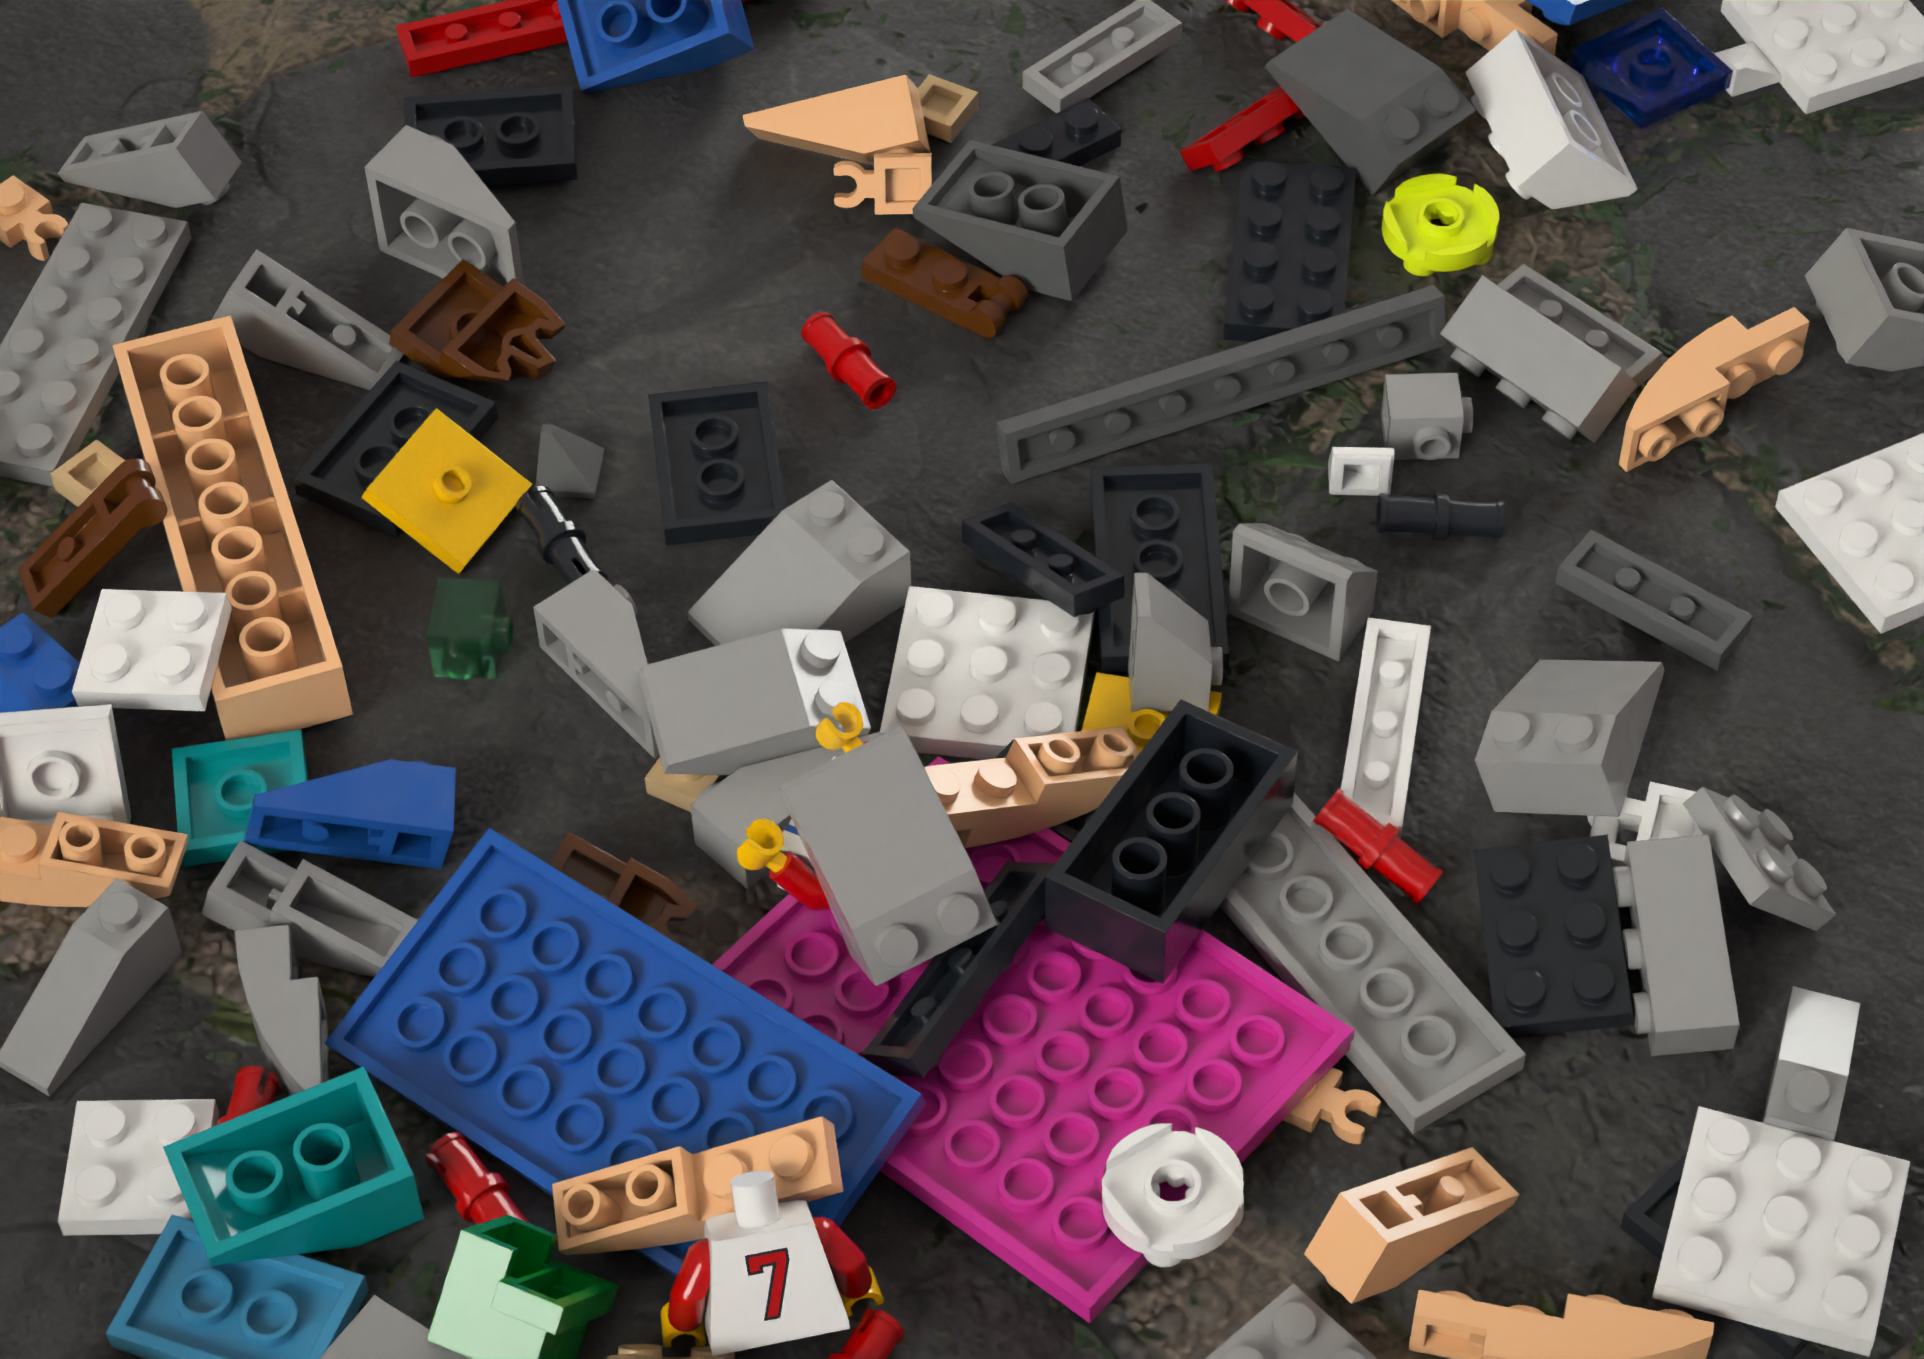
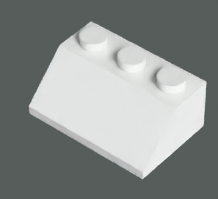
[1465,29,1637,210]

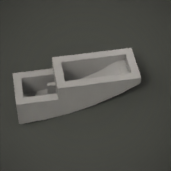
[201,840,418,977]
[235,924,330,1096]

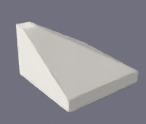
[1704,41,1781,97]
[1328,447,1395,496]

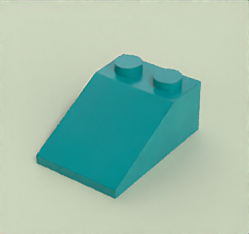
[163,1066,424,1266]

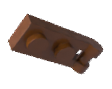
[862,227,1029,338]
[18,458,168,619]

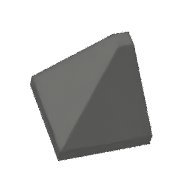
[535,424,606,499]

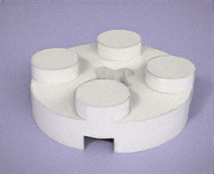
[1102,1123,1244,1267]

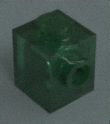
[426,578,514,680]

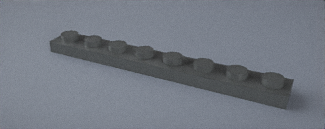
[996,285,1446,484]

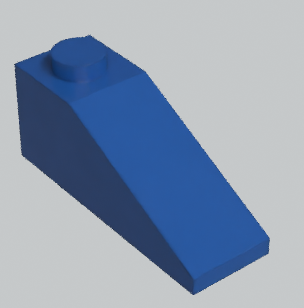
[244,759,456,869]

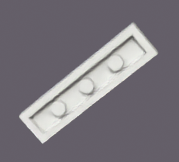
[1341,617,1431,839]

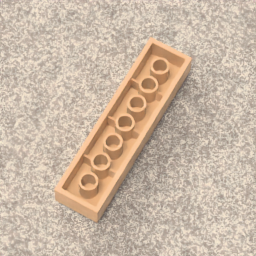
[112,315,353,741]

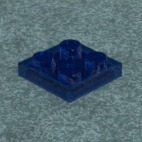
[1572,8,1733,129]

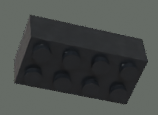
[1045,699,1298,983]

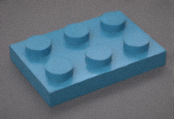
[106,1214,369,1359]

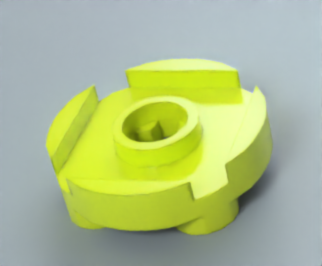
[1382,174,1500,276]

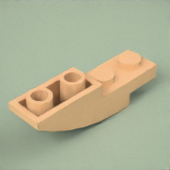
[1391,0,1558,56]
[1619,307,1810,472]
[924,727,1140,848]
[0,812,189,907]
[552,1116,843,1255]
[1408,1290,1714,1359]

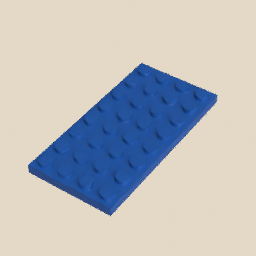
[325,828,926,1278]

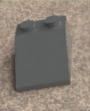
[1265,9,1476,196]
[912,140,1128,302]

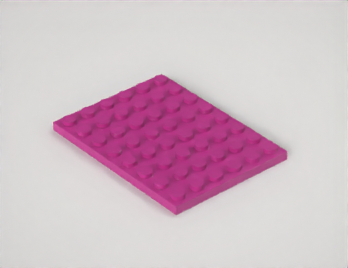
[712,756,1355,1323]

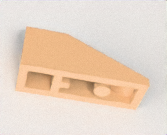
[743,75,931,165]
[1304,1147,1520,1304]

